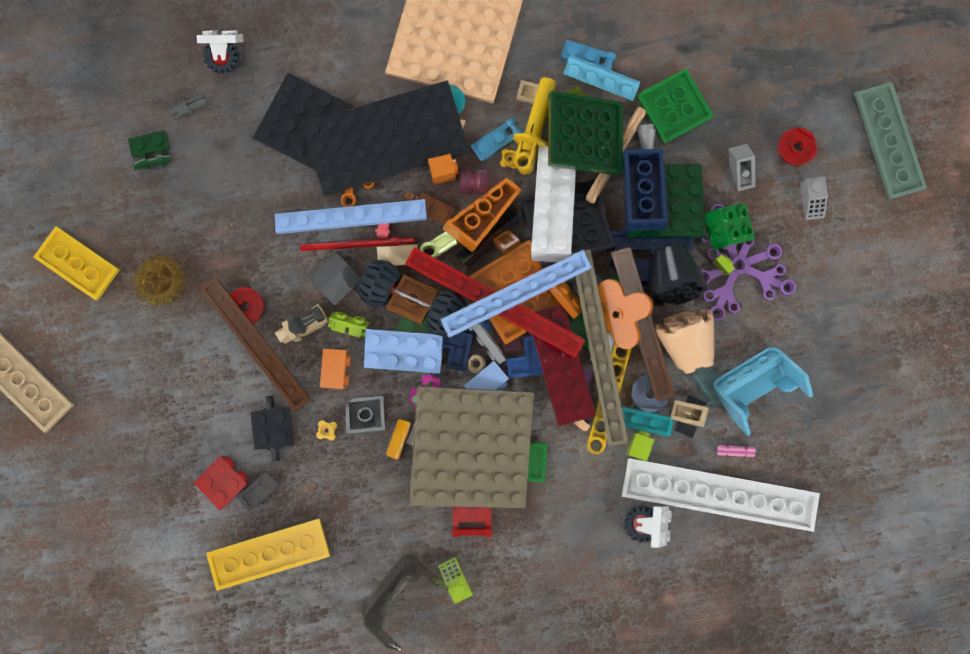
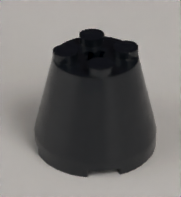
[649,242,708,307]

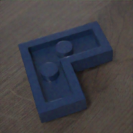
[443,331,473,371]

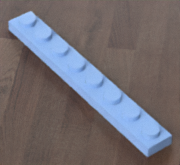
[275,199,427,234]
[441,250,592,337]

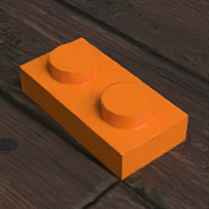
[549,282,582,319]

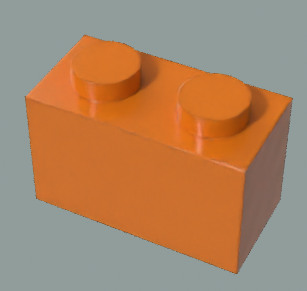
[428,154,458,186]
[320,349,351,390]

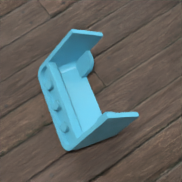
[713,347,813,436]

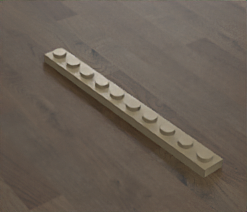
[571,250,628,446]

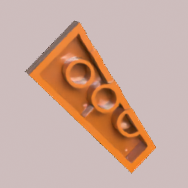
[443,178,522,253]

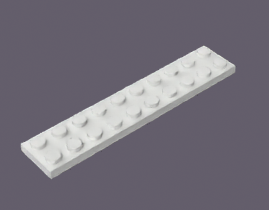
[621,458,820,532]

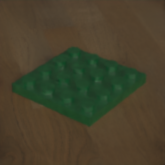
[548,91,623,176]
[628,164,706,239]

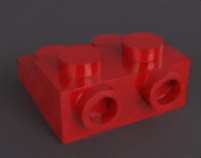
[193,456,250,511]

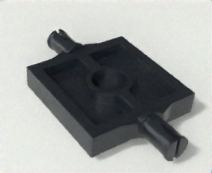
[250,395,294,462]

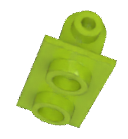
[328,312,370,338]

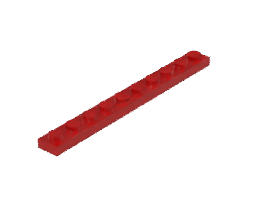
[405,247,585,358]

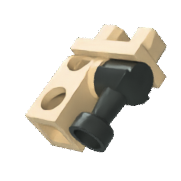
[275,304,329,344]

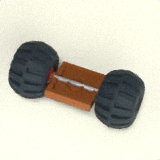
[358,260,468,338]

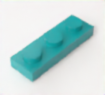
[622,407,673,437]

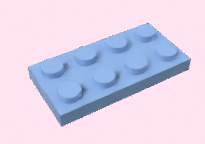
[364,329,443,374]

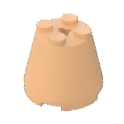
[655,309,715,374]

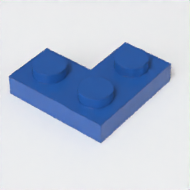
[506,337,543,378]

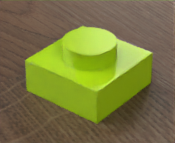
[712,255,735,276]

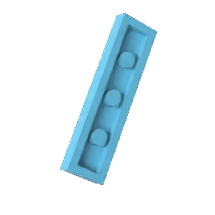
[563,54,640,101]

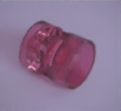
[460,169,487,194]

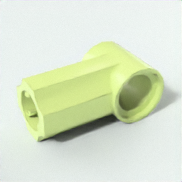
[420,232,457,259]

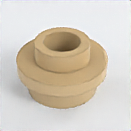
[467,354,486,373]

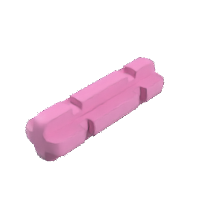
[717,445,756,457]

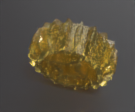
[132,254,185,306]

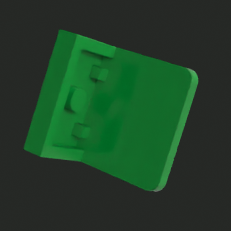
[705,203,755,251]

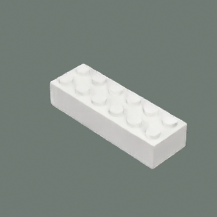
[531,146,576,262]

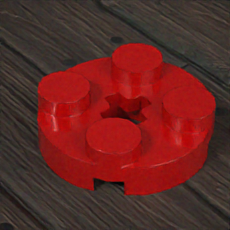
[777,128,817,167]
[231,287,265,324]

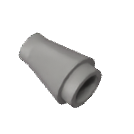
[637,124,656,149]

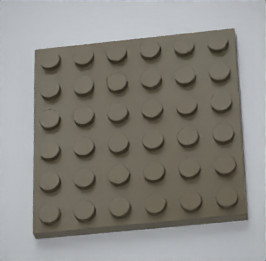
[409,386,534,508]

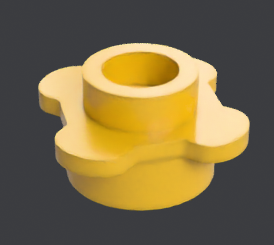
[500,149,517,169]
[316,420,337,441]

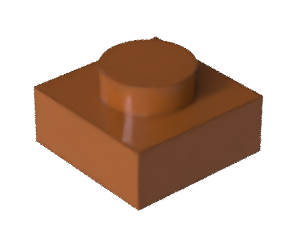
[493,230,520,255]

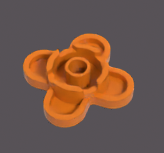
[598,279,653,349]

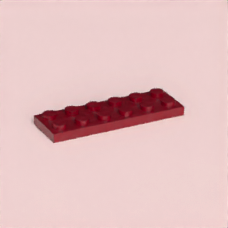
[532,305,596,427]

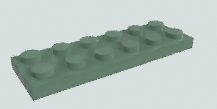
[854,82,927,200]

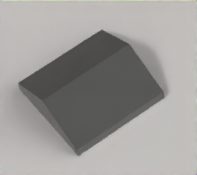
[309,252,361,306]
[345,396,386,435]

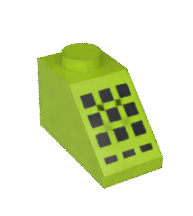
[438,557,473,604]

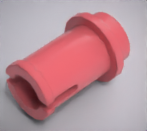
[375,223,390,238]

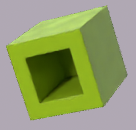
[626,431,654,461]

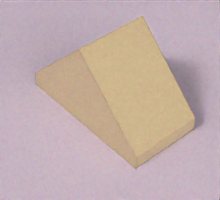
[670,400,709,427]

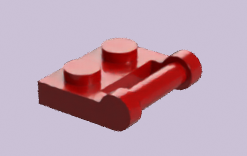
[452,507,491,538]

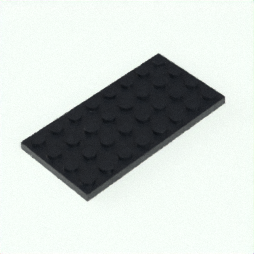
[302,80,470,197]

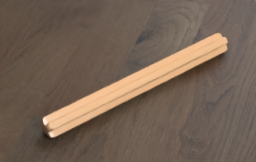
[586,107,646,203]

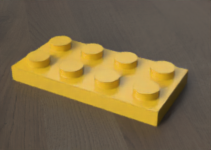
[33,226,120,301]

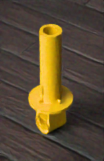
[513,77,557,175]

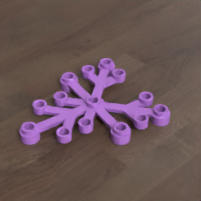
[700,204,796,321]

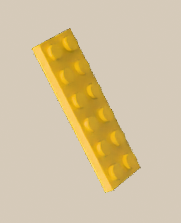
[206,518,331,591]

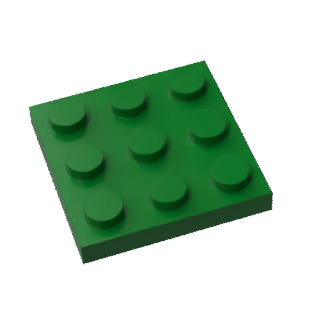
[636,68,714,145]

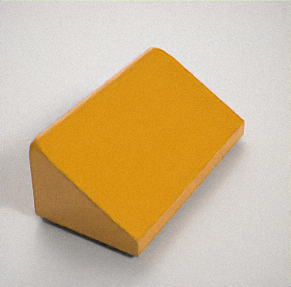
[386,419,412,460]

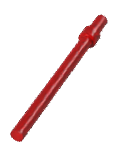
[300,236,415,251]

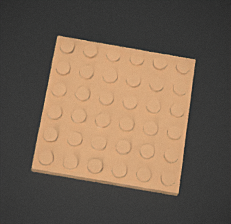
[385,0,523,104]

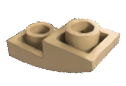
[377,244,418,265]

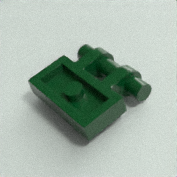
[128,130,172,170]

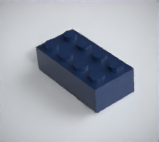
[622,149,668,231]

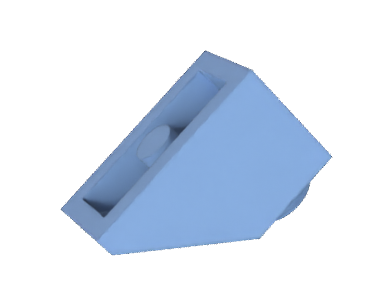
[464,361,509,390]

